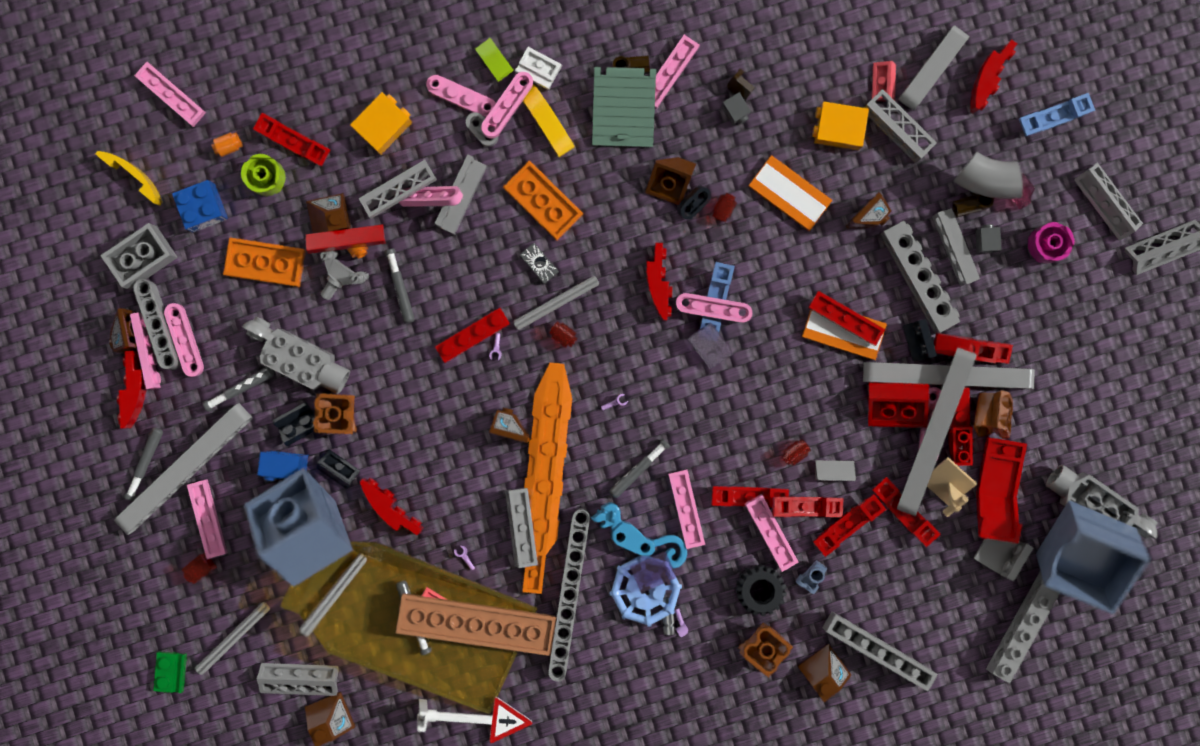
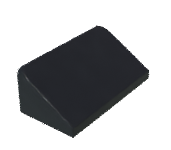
[316,449,360,489]

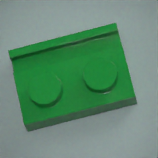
[153,651,187,693]

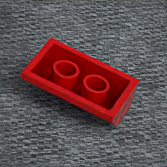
[868,382,929,428]

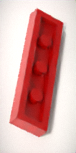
[808,291,885,346]
[435,308,510,363]

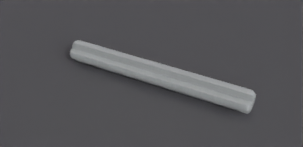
[514,276,599,330]
[299,553,367,637]
[195,602,270,675]

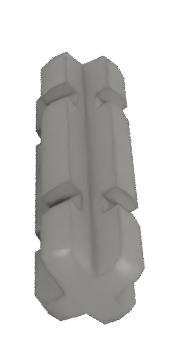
[662,597,675,635]

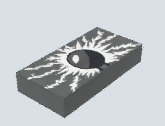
[520,243,559,284]

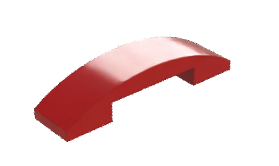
[253,113,331,167]
[872,477,941,547]
[712,486,789,508]
[813,494,887,557]
[772,496,843,517]

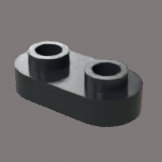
[677,186,711,220]

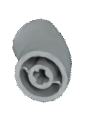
[953,152,1022,199]

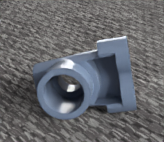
[795,560,827,594]

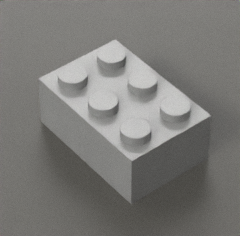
[101,223,178,290]

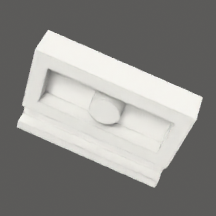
[515,47,562,90]

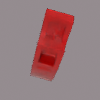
[970,39,1018,114]
[646,243,672,321]
[934,333,1013,364]
[117,351,147,429]
[948,387,973,466]
[360,478,424,535]

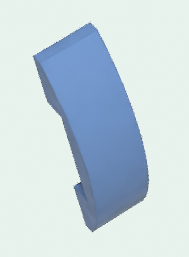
[1019,93,1095,137]
[698,262,735,341]

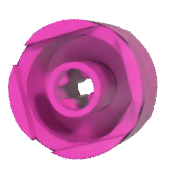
[1028,222,1075,263]

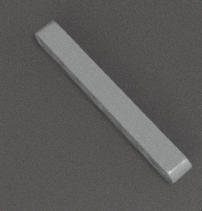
[897,348,977,516]
[863,362,1035,389]
[114,403,253,535]
[549,508,590,681]

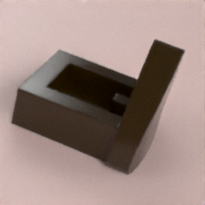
[727,68,755,101]

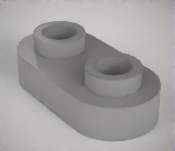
[466,112,498,147]

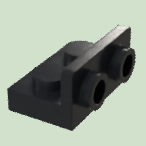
[902,319,937,362]
[273,402,315,446]

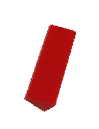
[306,224,386,254]

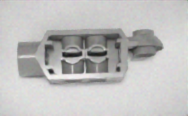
[242,316,350,394]
[1046,465,1158,539]

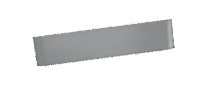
[898,25,969,111]
[133,279,181,370]

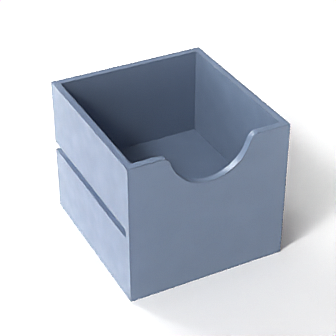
[245,468,353,587]
[1036,500,1150,614]

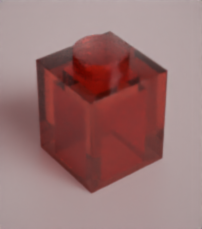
[181,553,217,585]

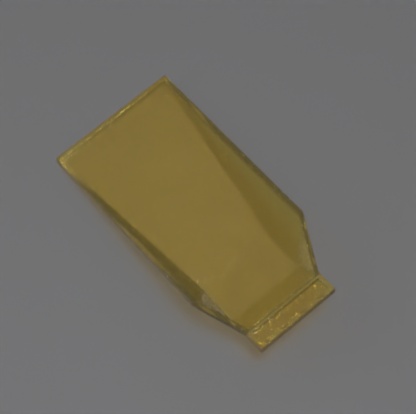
[280,541,537,715]

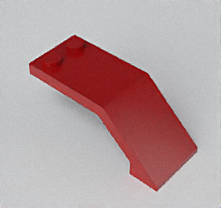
[976,437,1027,544]

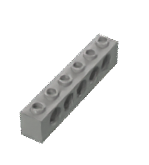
[880,221,960,334]
[986,571,1060,683]
[822,611,938,691]

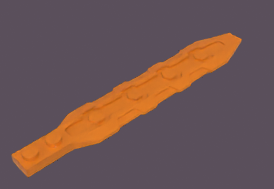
[522,362,572,594]

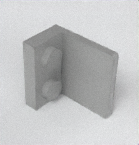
[974,538,1033,581]

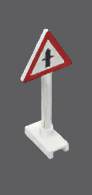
[417,697,532,743]

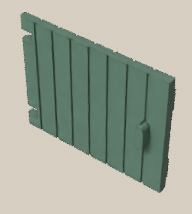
[592,67,656,147]

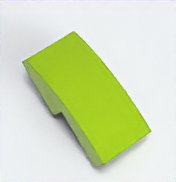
[475,38,514,82]

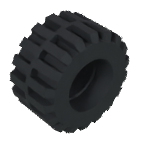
[735,564,786,616]

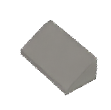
[815,460,856,481]

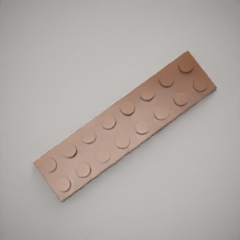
[396,593,557,656]

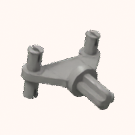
[320,250,369,300]

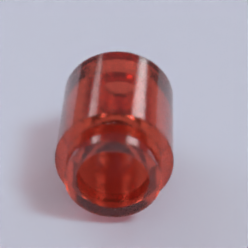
[712,193,737,223]
[549,321,578,348]
[781,439,811,466]

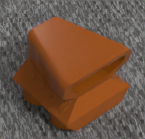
[974,391,1013,439]
[313,394,357,434]
[737,622,793,677]

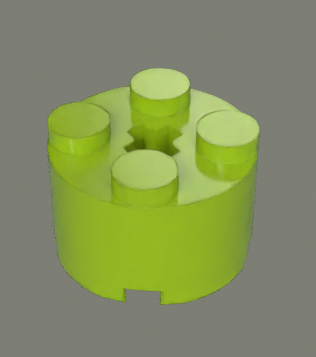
[241,154,285,196]

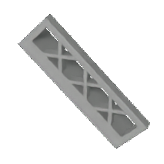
[864,89,937,163]
[435,154,487,235]
[359,160,437,219]
[1074,163,1143,241]
[932,208,980,287]
[1125,220,1200,275]
[505,488,538,568]
[257,663,339,696]

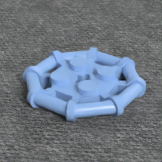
[610,555,682,627]

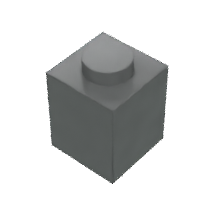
[721,92,751,126]
[975,224,1002,253]

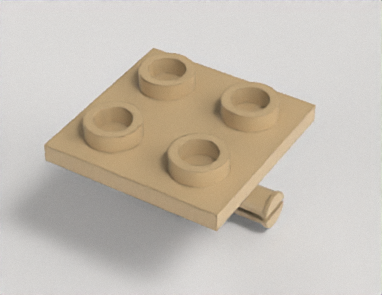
[927,457,977,517]

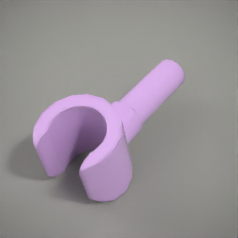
[489,333,502,360]
[601,394,628,410]
[454,545,475,570]
[675,609,688,637]

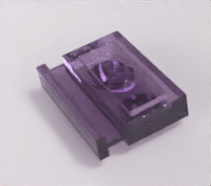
[688,322,733,369]
[630,552,677,593]

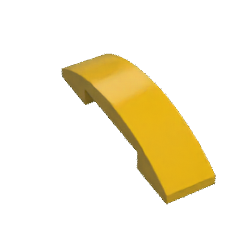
[523,84,575,157]
[95,151,162,206]

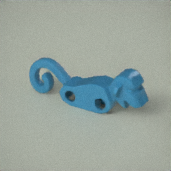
[591,502,687,568]

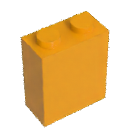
[350,92,412,155]
[812,101,869,150]

